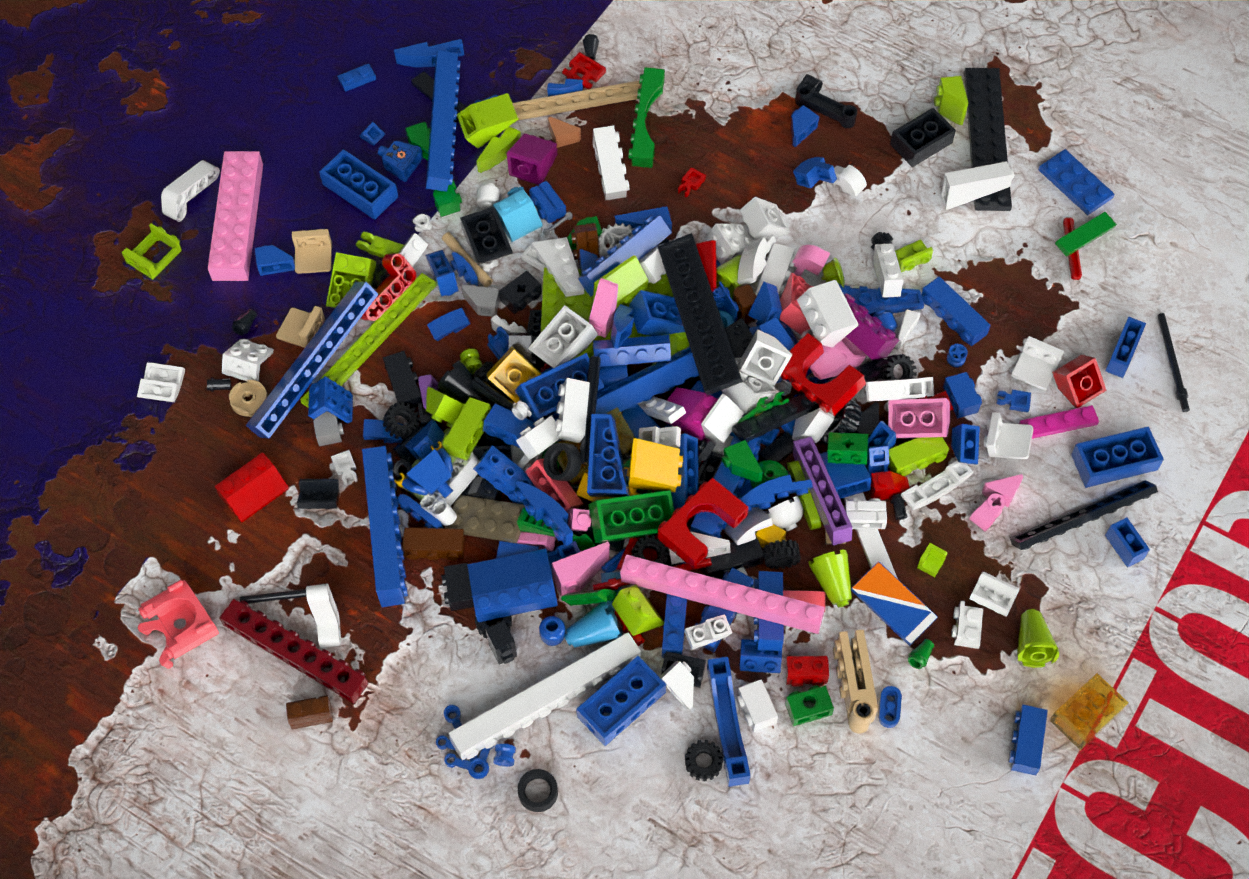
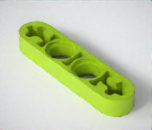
[787,460,821,530]

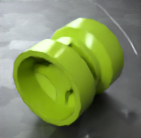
[460,349,482,374]

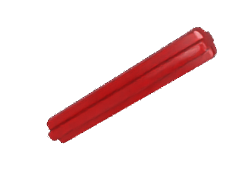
[1063,217,1082,280]

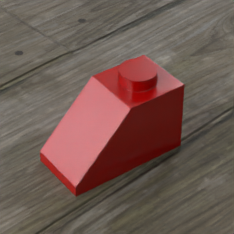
[870,471,910,500]

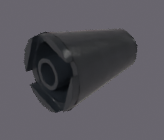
[437,360,489,404]

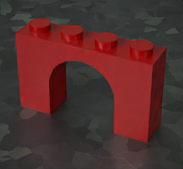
[780,333,866,416]
[658,478,749,569]

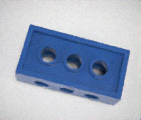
[576,656,666,746]

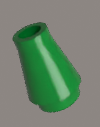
[908,639,934,669]

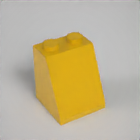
[628,438,683,492]

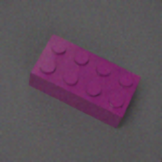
[844,294,900,360]

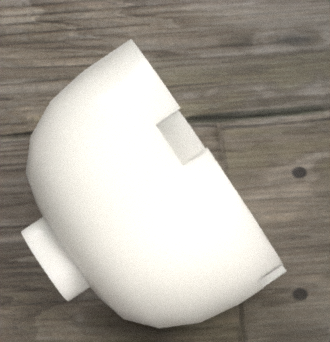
[764,496,803,531]

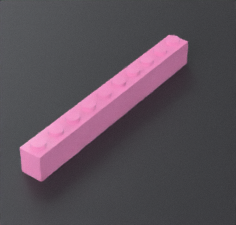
[620,555,825,634]

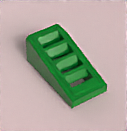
[517,507,555,537]

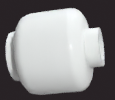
[476,183,500,210]

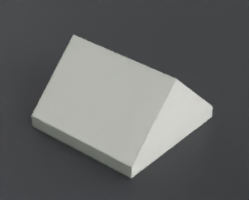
[701,394,744,443]

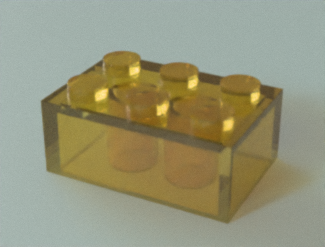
[1049,673,1129,751]

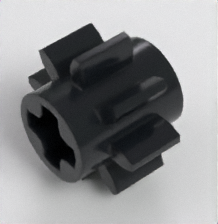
[871,232,893,250]

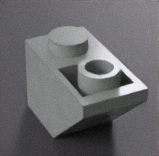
[462,285,500,317]
[313,411,344,446]

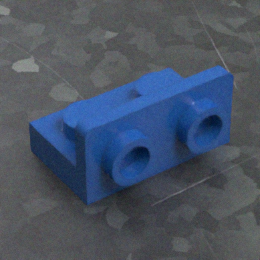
[740,639,782,673]

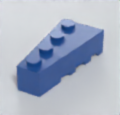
[587,414,630,497]

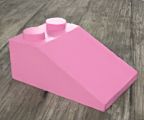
[552,542,610,597]

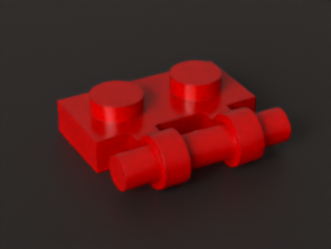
[562,52,606,90]

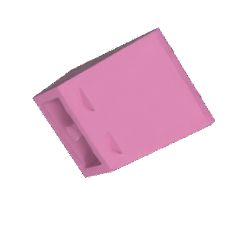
[810,337,866,380]

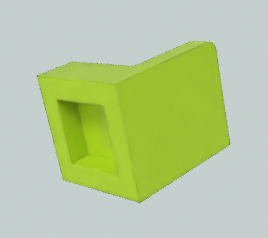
[917,543,947,578]

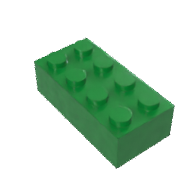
[588,490,674,544]

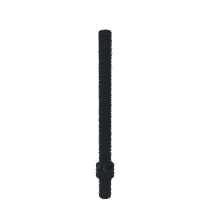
[1158,313,1190,412]

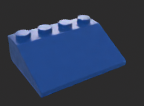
[467,548,558,622]

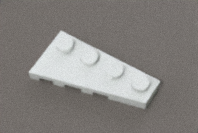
[531,237,584,297]

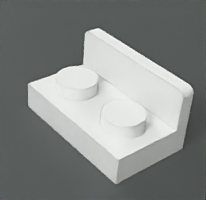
[951,601,983,649]

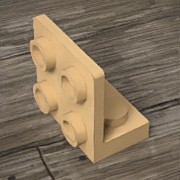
[276,306,325,348]

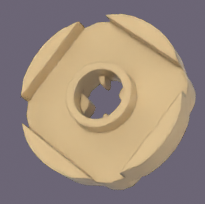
[229,380,268,417]

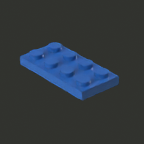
[1039,149,1115,216]

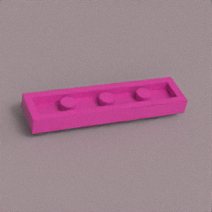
[1019,405,1099,439]

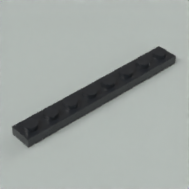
[1010,480,1158,550]

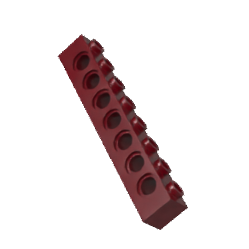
[219,599,369,704]

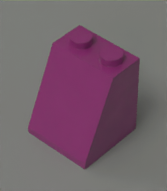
[507,133,557,185]

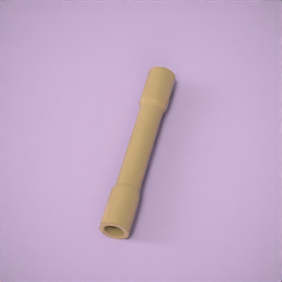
[442,232,493,287]

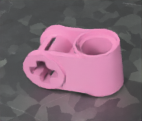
[969,493,1005,532]

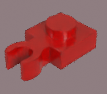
[678,167,706,198]

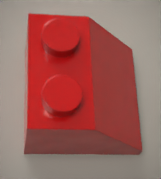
[1052,354,1107,409]

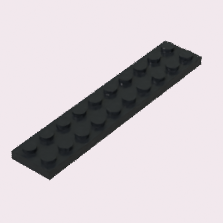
[964,68,1012,211]
[657,233,743,396]

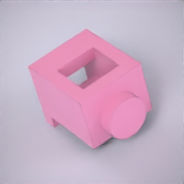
[568,509,591,532]

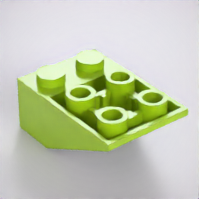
[457,93,519,149]
[326,252,376,308]

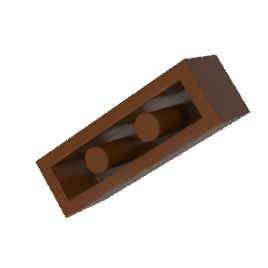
[402,528,465,561]

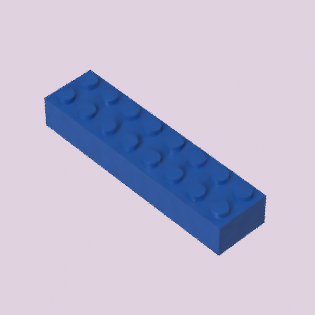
[362,446,408,607]

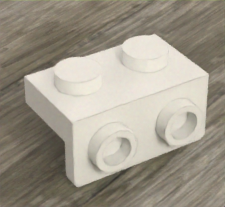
[969,572,1019,617]

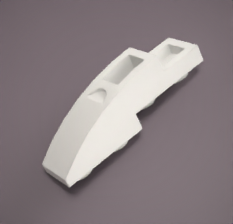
[737,235,776,285]
[866,377,934,401]

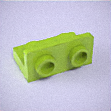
[895,240,933,272]

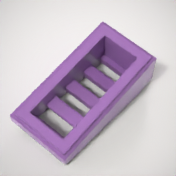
[418,374,438,414]

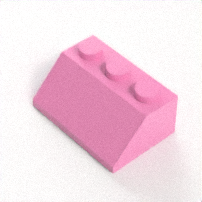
[888,398,950,438]

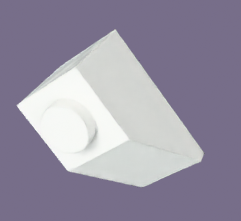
[792,408,835,443]
[659,661,694,709]

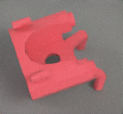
[138,580,219,669]

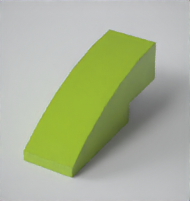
[477,127,521,173]

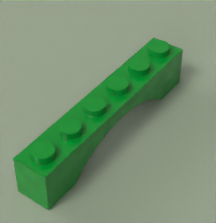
[629,67,665,168]
[405,122,462,217]

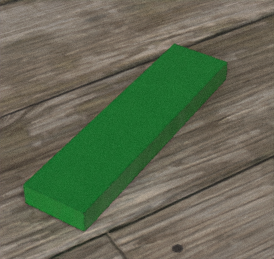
[1055,212,1117,257]

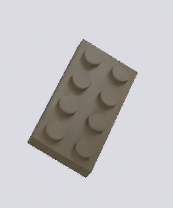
[445,495,525,543]

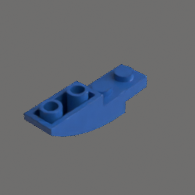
[394,39,464,67]
[740,475,813,512]
[514,481,573,546]

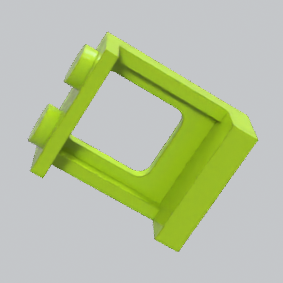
[122,223,182,280]

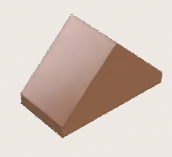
[548,116,581,148]

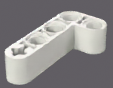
[161,160,220,222]
[420,452,479,526]
[306,583,341,649]

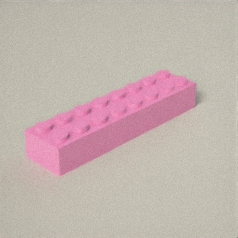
[208,151,263,281]

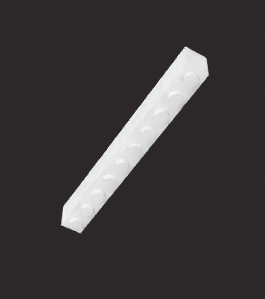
[449,632,641,761]

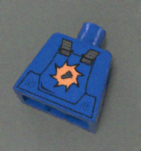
[378,141,423,182]

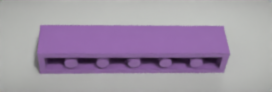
[793,437,852,545]

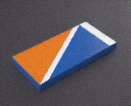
[851,561,938,646]

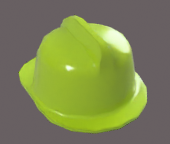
[821,257,845,288]

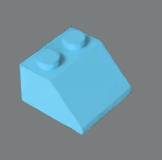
[493,189,543,242]

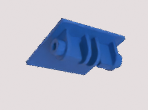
[713,281,739,322]

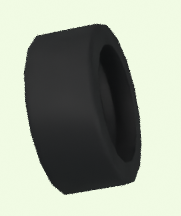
[543,443,581,481]
[517,769,558,812]

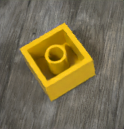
[486,347,541,403]

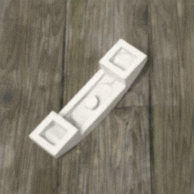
[901,460,974,510]

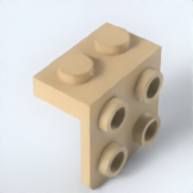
[292,229,332,274]

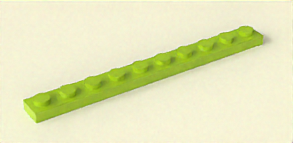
[300,273,437,408]

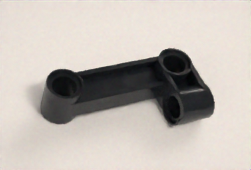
[795,74,857,128]

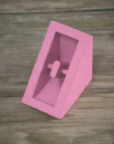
[982,474,1023,507]

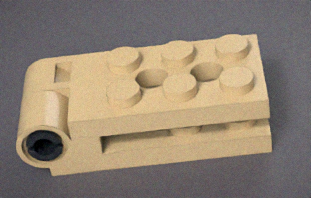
[833,630,878,734]

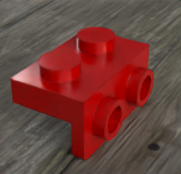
[786,656,829,687]

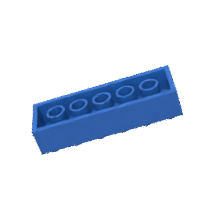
[690,435,760,538]

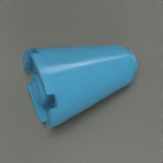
[565,601,623,648]

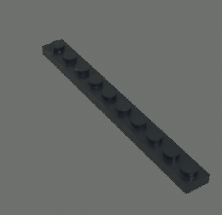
[732,358,885,442]

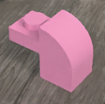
[792,245,830,276]

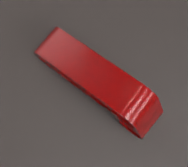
[360,253,416,321]

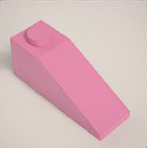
[589,278,618,338]

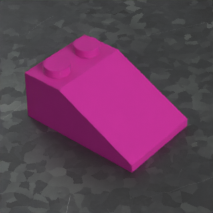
[664,387,718,441]

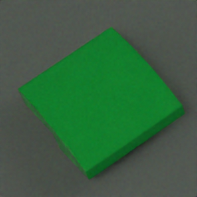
[561,589,617,606]

